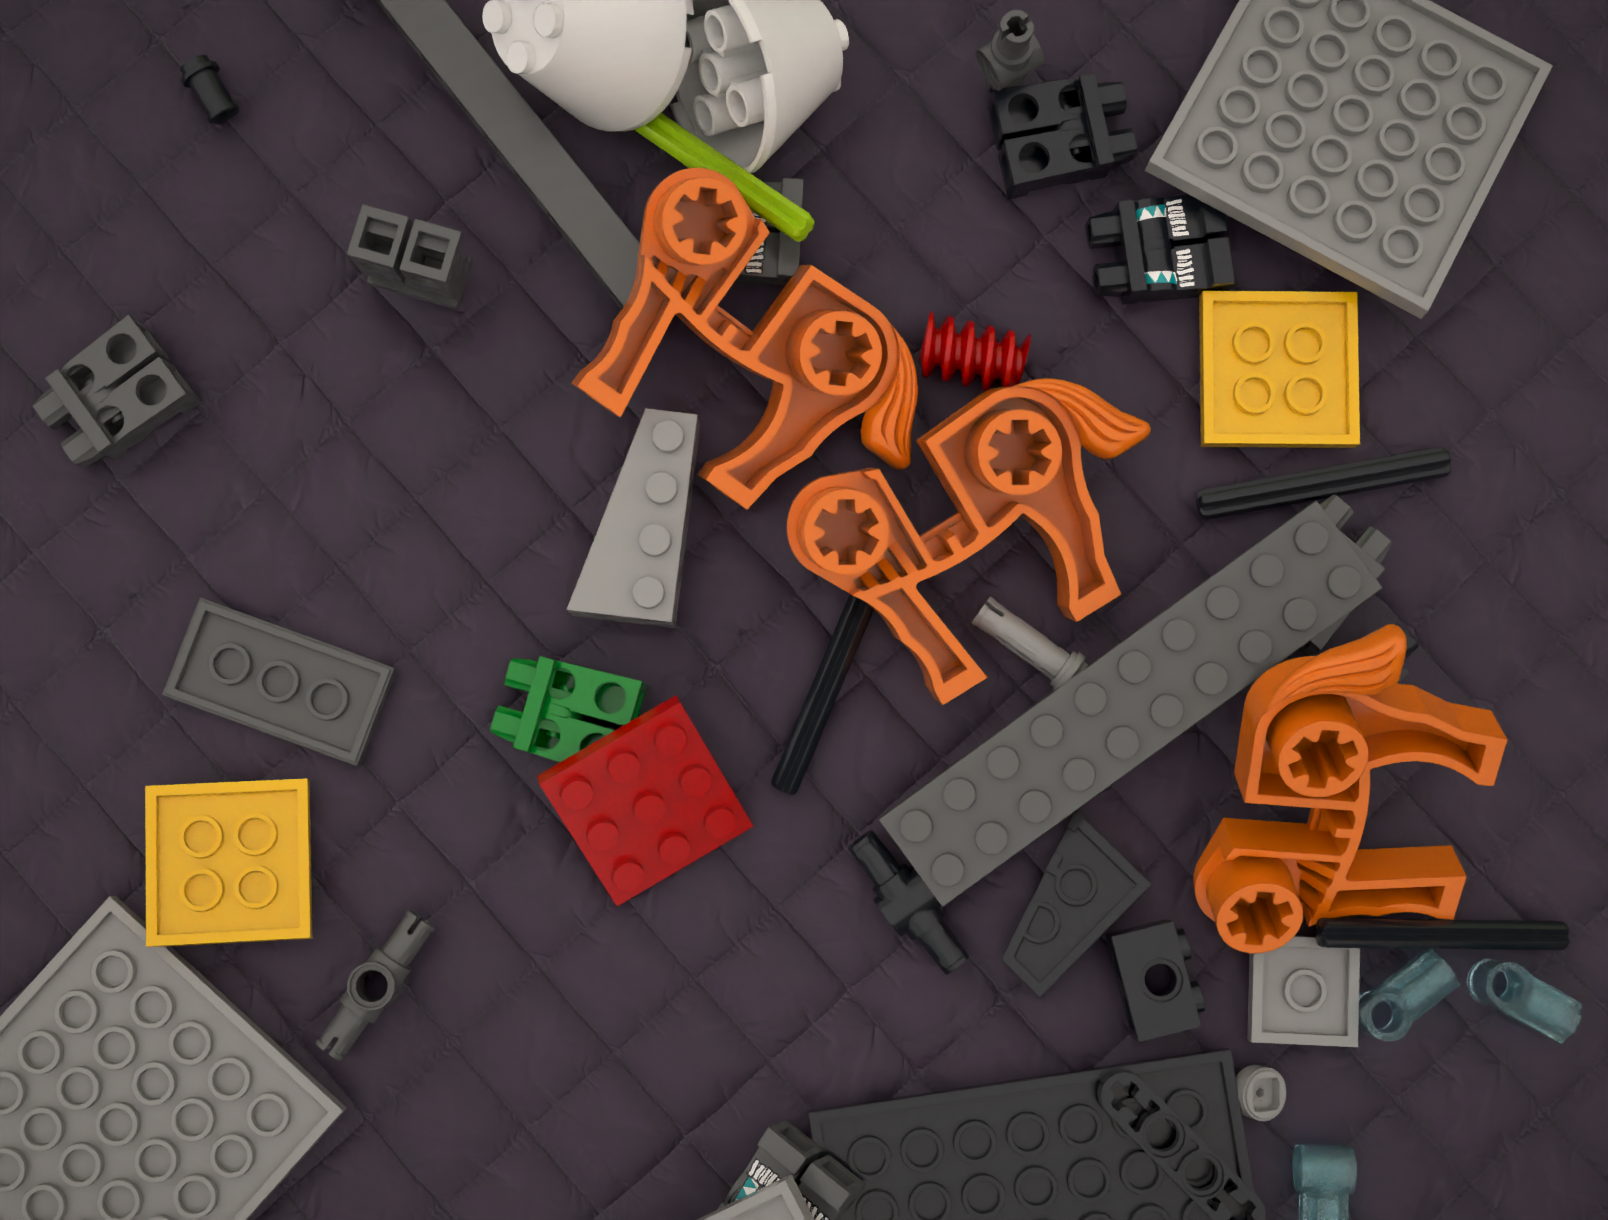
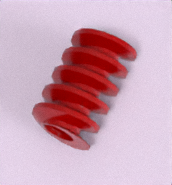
[919,311,1031,392]

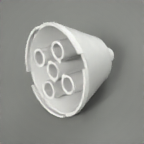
[482,0,694,132]
[670,0,849,173]

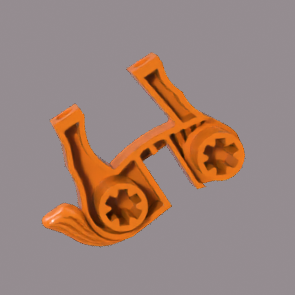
[571,168,918,510]
[786,378,1151,705]
[1193,624,1508,953]

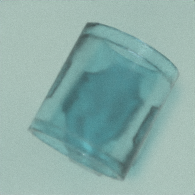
[1359,949,1460,1042]
[1467,959,1583,1044]
[1292,1144,1357,1220]

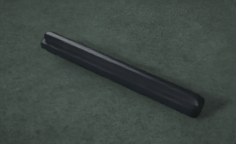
[1196,447,1451,520]
[771,594,874,795]
[1316,918,1569,950]

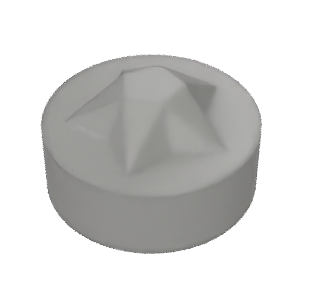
[1236,1065,1287,1121]

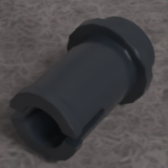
[180,55,239,125]

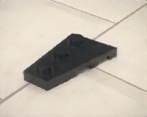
[1002,810,1152,998]

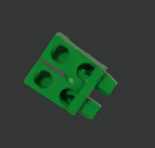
[490,656,648,762]

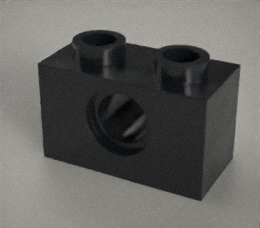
[1104,919,1205,1042]

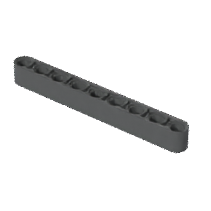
[375,0,640,310]

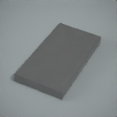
[162,598,397,767]

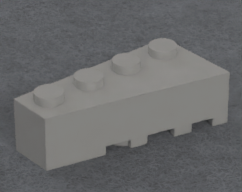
[567,408,700,628]

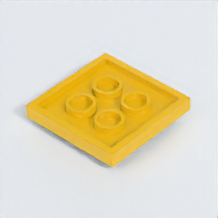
[1199,291,1360,448]
[145,778,313,947]

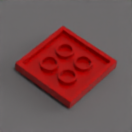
[537,695,754,906]

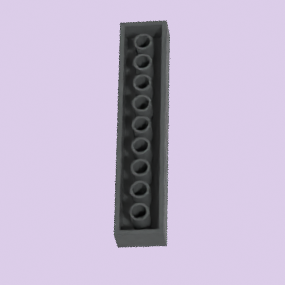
[879,500,1382,907]

